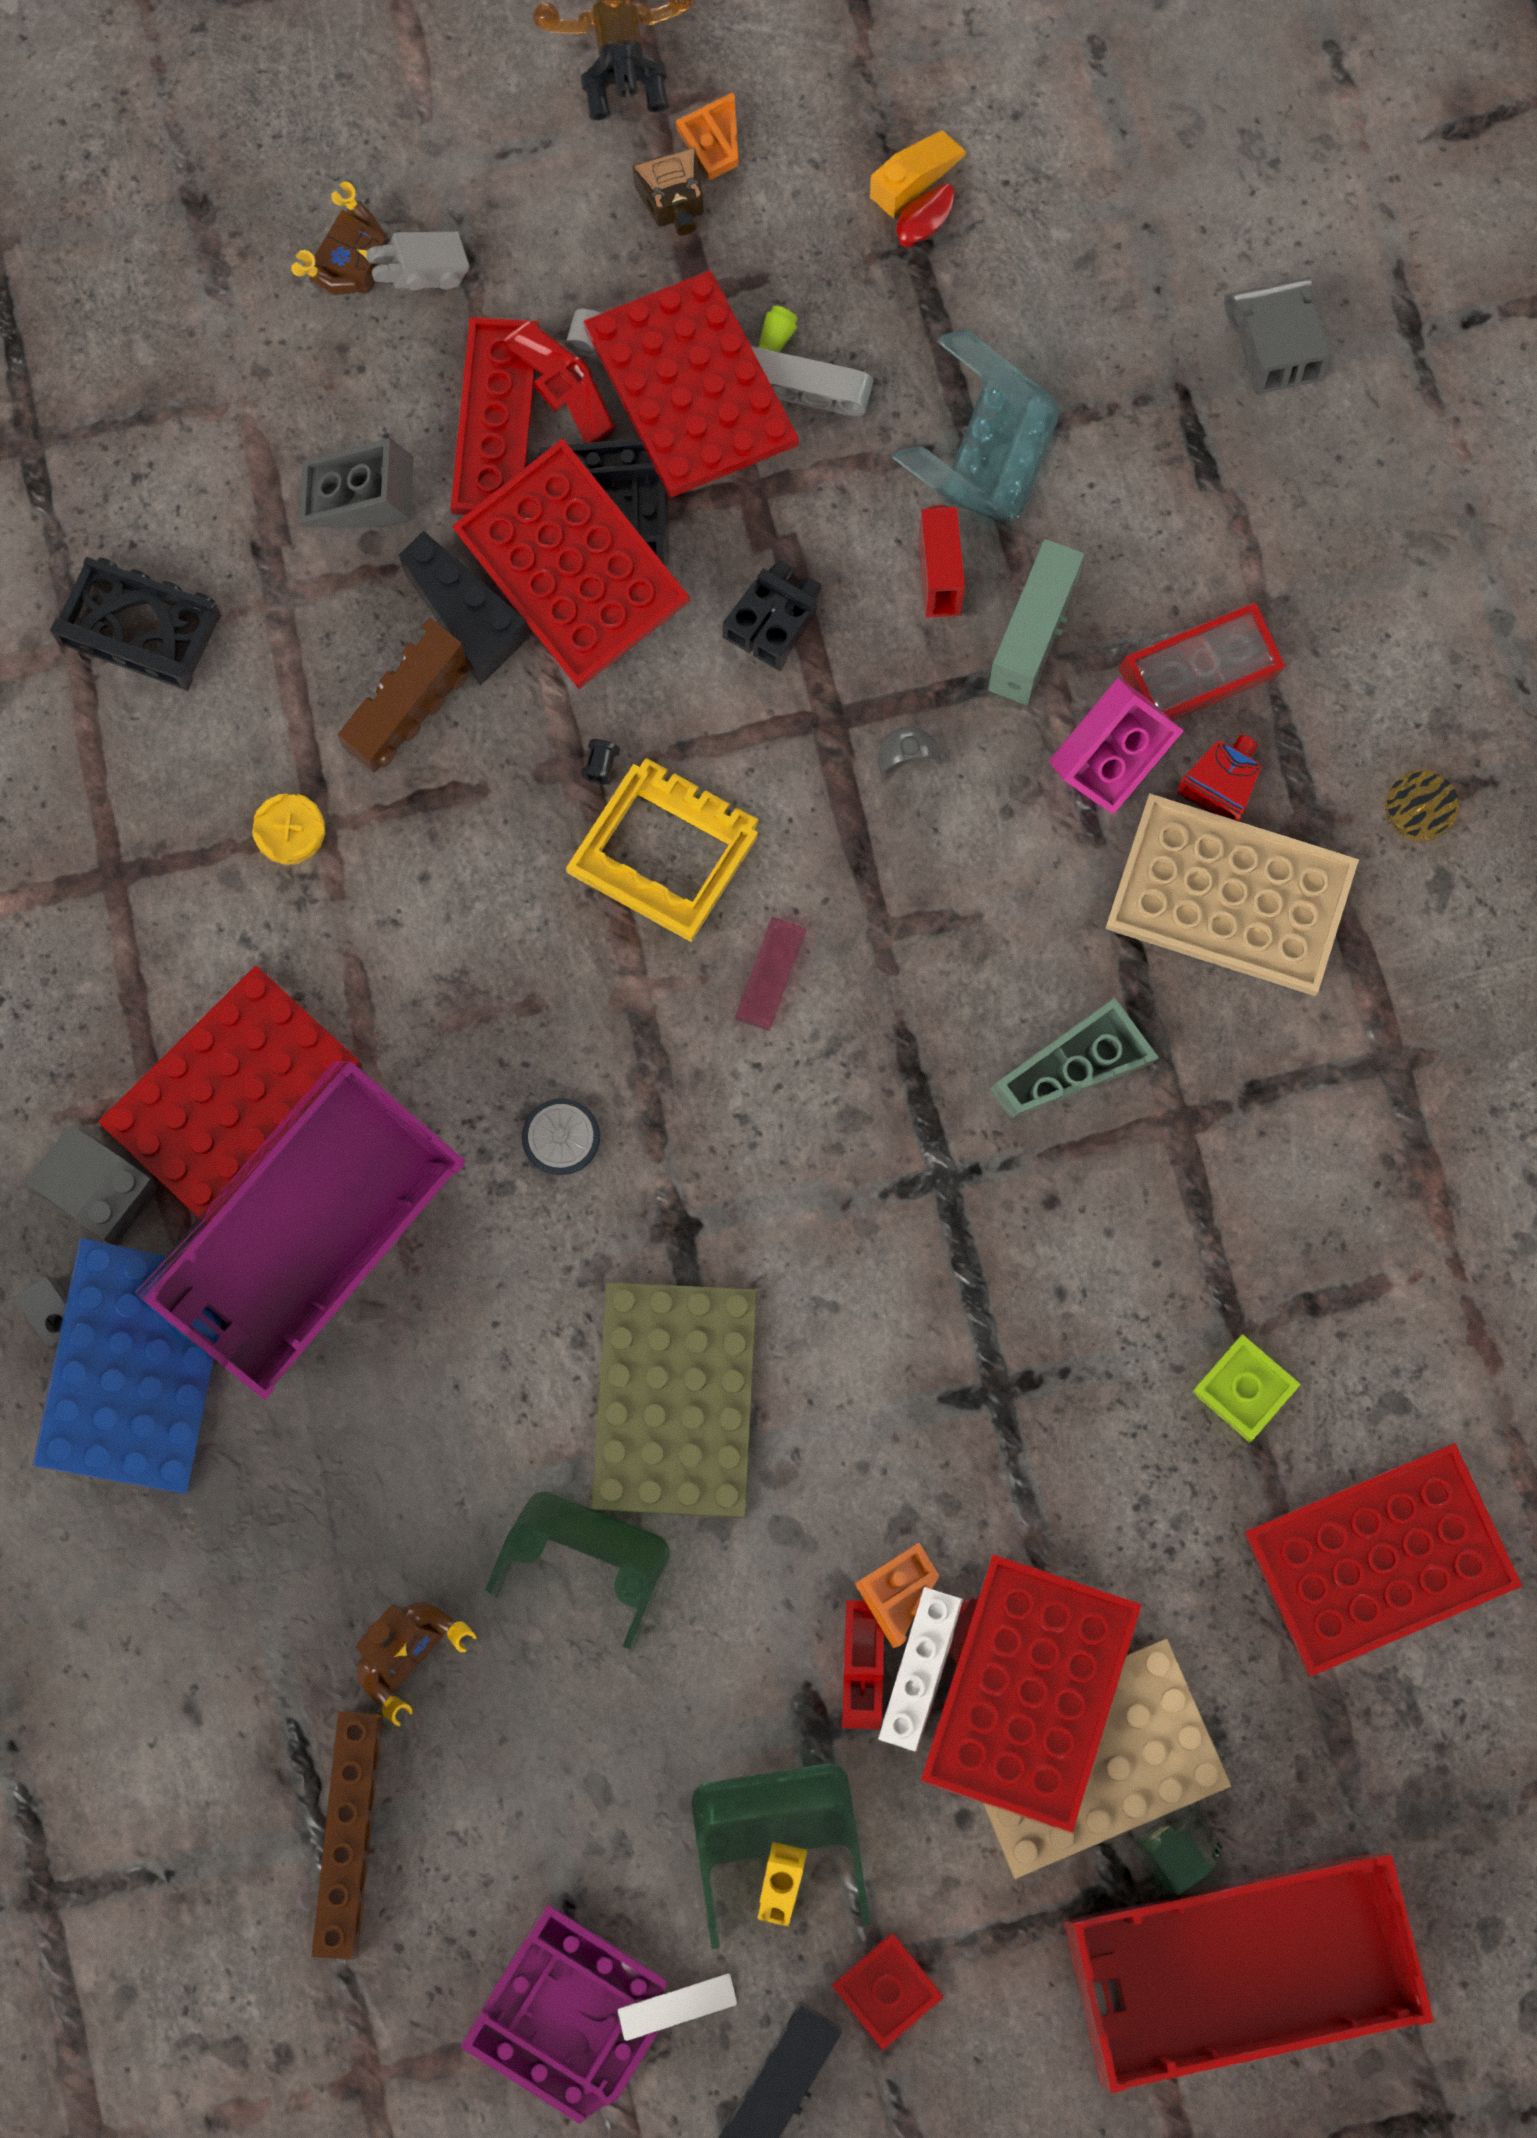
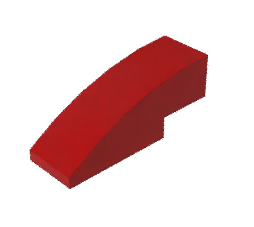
[842,1600,884,1730]

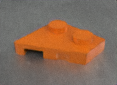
[675,92,738,181]

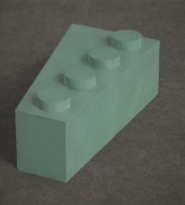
[989,998,1159,1119]

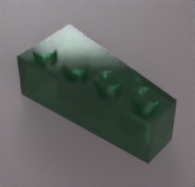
[1132,1806,1223,1895]

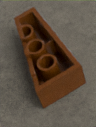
[337,617,469,773]

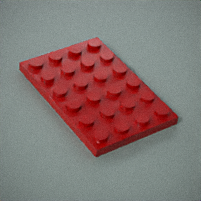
[583,270,799,498]
[451,438,691,689]
[98,965,362,1218]
[1244,1443,1522,1677]
[921,1554,1142,1834]

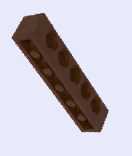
[311,1711,384,1960]

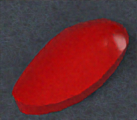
[896,184,954,247]

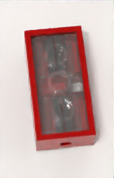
[1118,602,1286,721]

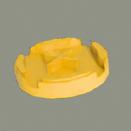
[252,793,325,865]

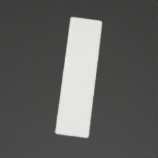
[618,1974,737,2041]

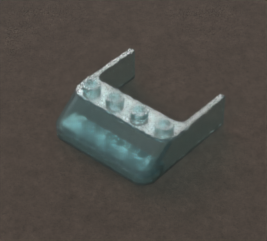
[892,329,1059,522]

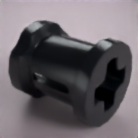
[580,739,620,785]

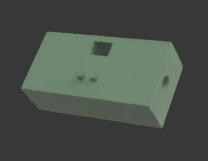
[988,539,1085,705]

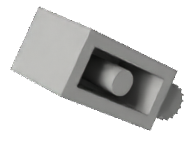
[366,232,469,290]

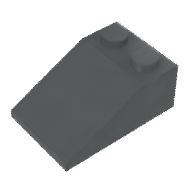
[299,438,414,527]
[25,1124,160,1245]

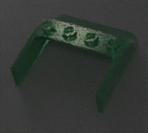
[691,1764,871,1949]

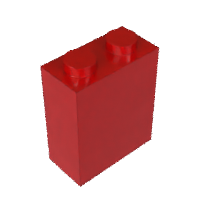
[918,505,965,618]

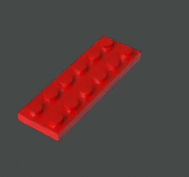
[450,317,540,515]

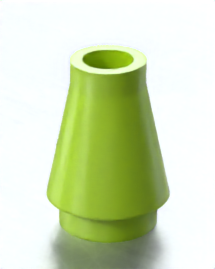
[758,306,798,352]

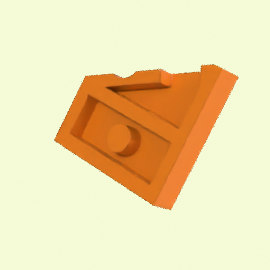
[854,1543,939,1648]

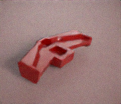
[502,320,616,443]

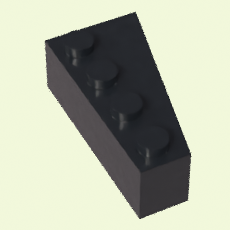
[399,531,529,686]

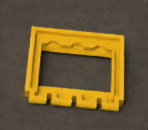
[566,758,759,942]

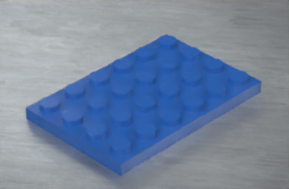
[32,1238,221,1494]

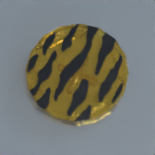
[1385,770,1459,842]

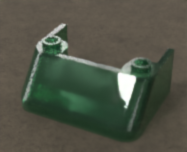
[484,1492,670,1653]

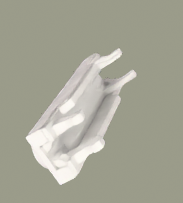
[878,1587,963,1752]

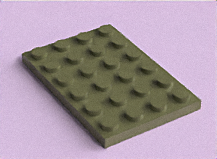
[592,1282,757,1518]

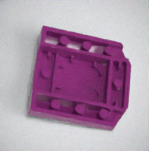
[460,1903,666,2124]

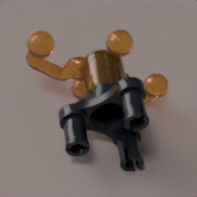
[533,0,694,121]

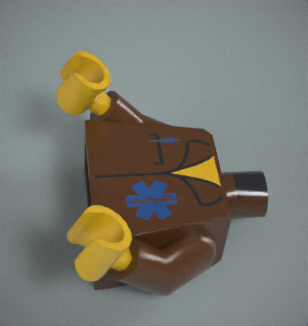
[291,181,393,295]
[355,1601,476,1726]

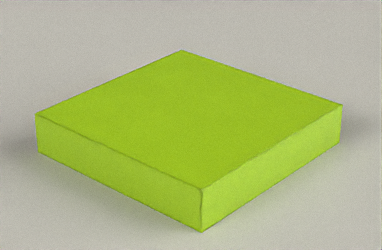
[1192,1334,1301,1443]

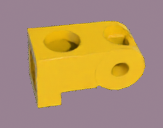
[757,1842,807,1927]

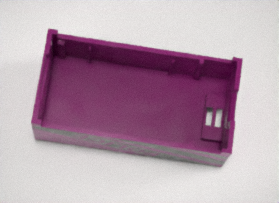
[134,1061,467,1400]

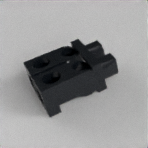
[723,560,822,671]

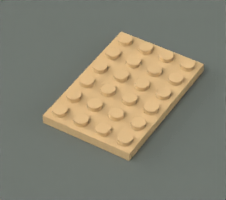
[1105,793,1359,996]
[982,1639,1231,1879]

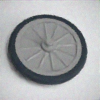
[522,1098,600,1175]

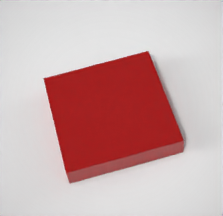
[832,1933,944,2050]

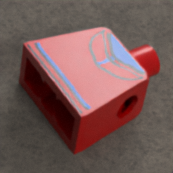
[1177,735,1262,821]

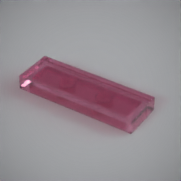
[735,917,806,1031]

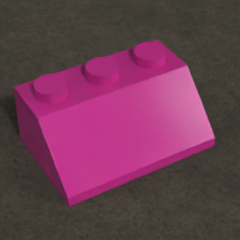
[1049,677,1183,815]

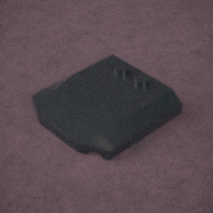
[538,438,669,568]

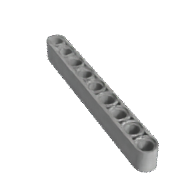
[566,309,874,417]

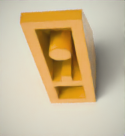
[870,130,966,219]

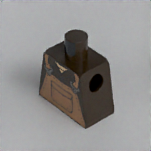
[632,147,704,236]

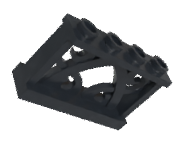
[50,557,221,691]

